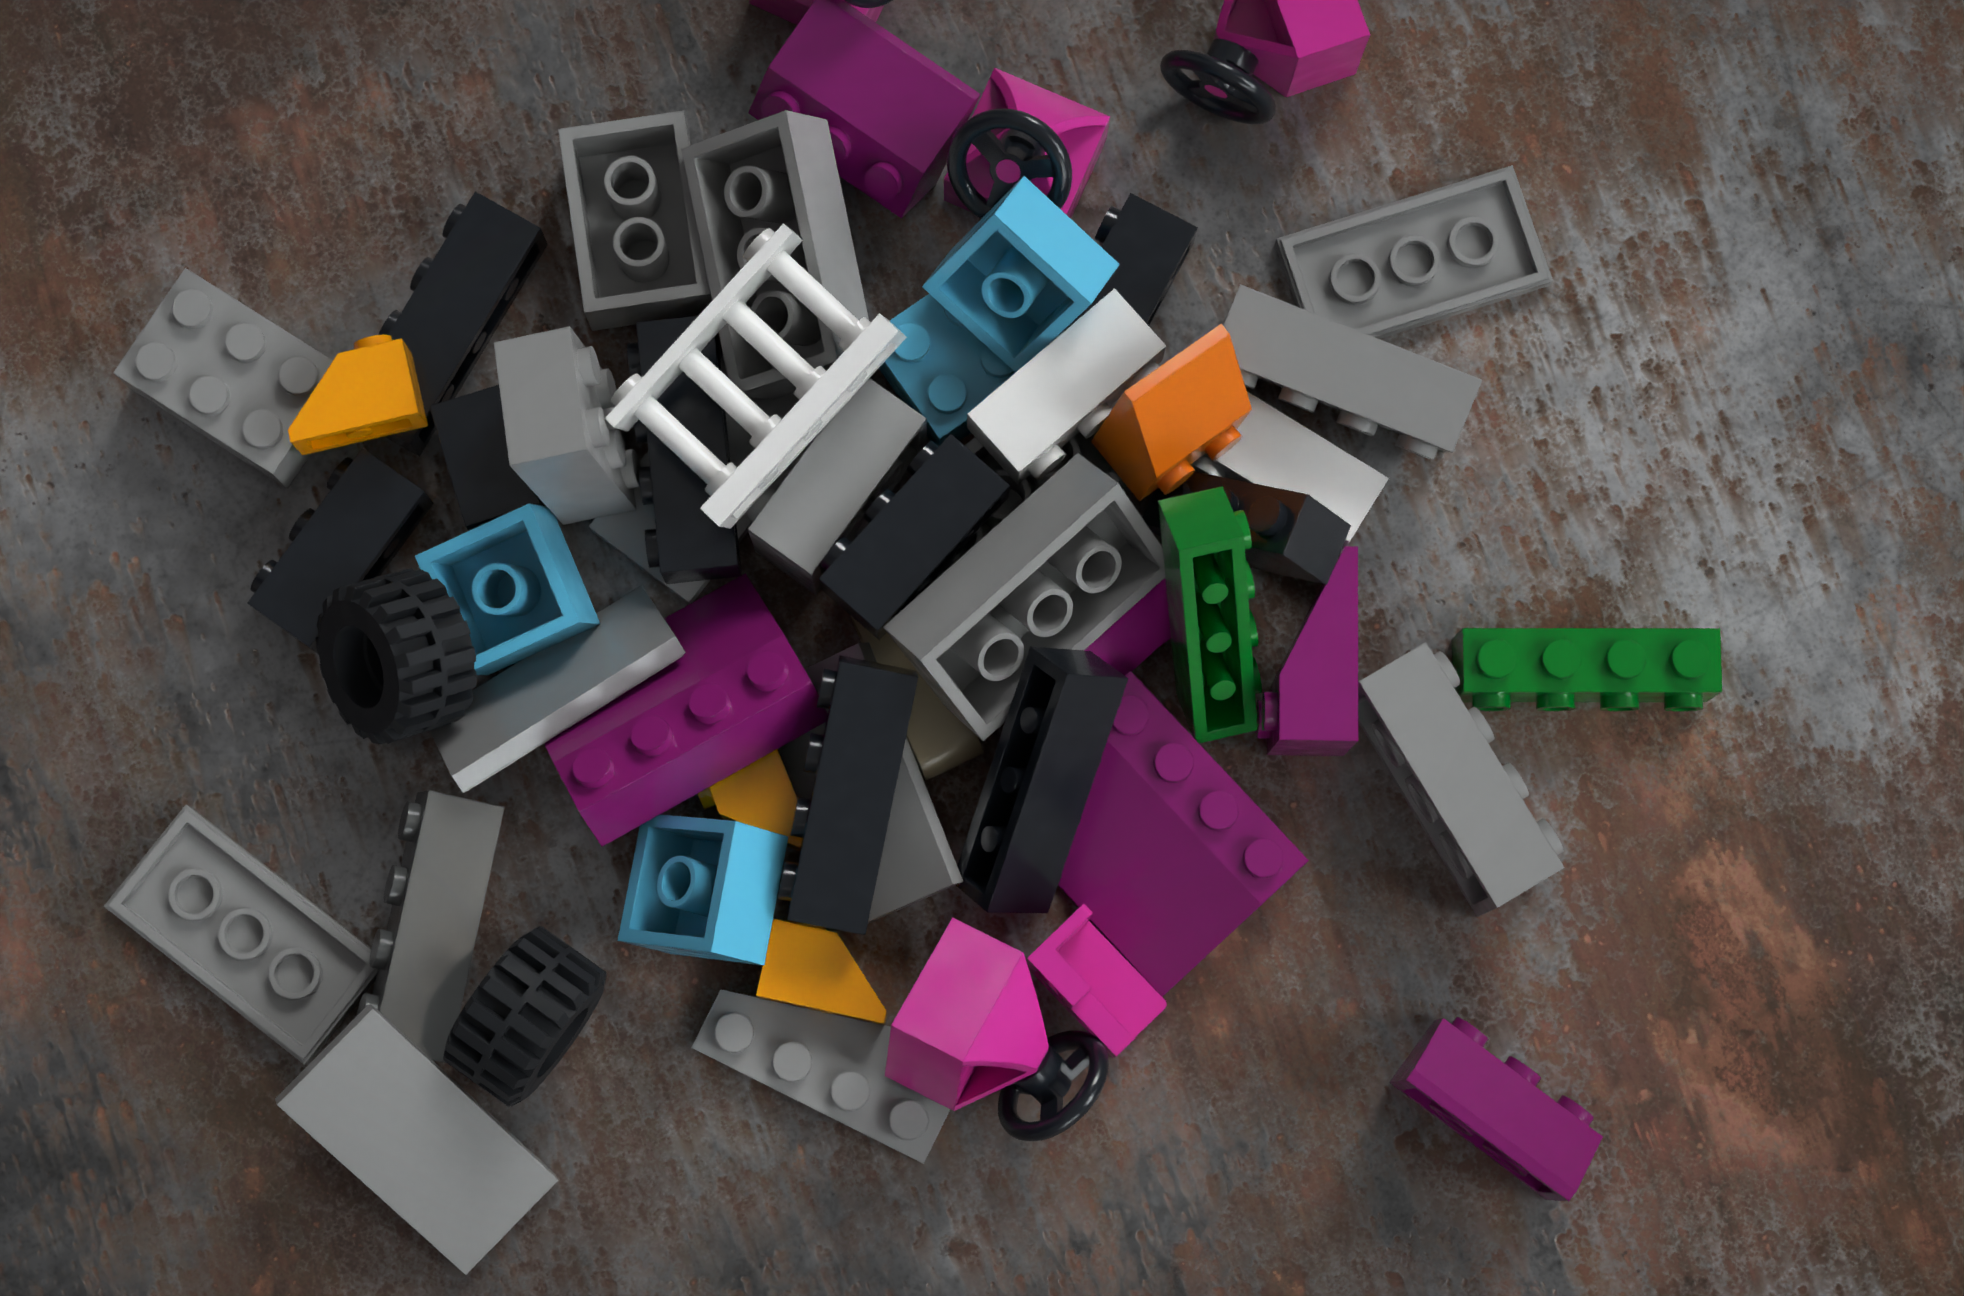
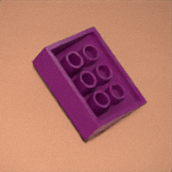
[544,573,827,847]
[1058,671,1309,997]

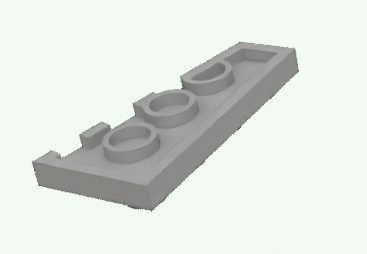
[691,990,951,1164]

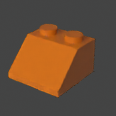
[1091,324,1252,501]

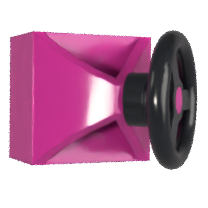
[1160,0,1370,124]
[944,68,1110,219]
[885,917,1109,1141]

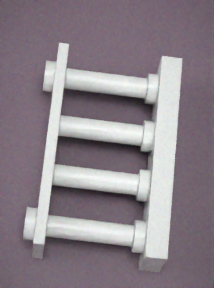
[605,223,907,529]

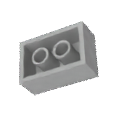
[558,110,712,331]
[113,268,333,489]
[493,326,640,525]
[747,378,927,595]

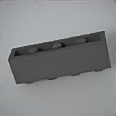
[357,790,505,1063]

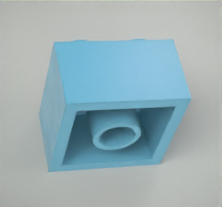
[922,176,1120,373]
[879,294,1015,446]
[415,503,600,675]
[617,815,788,965]

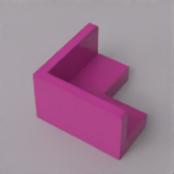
[1026,904,1167,1058]

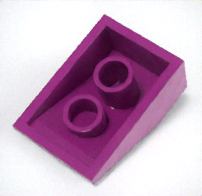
[1256,546,1358,756]

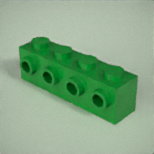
[1158,486,1262,743]
[1451,628,1722,712]

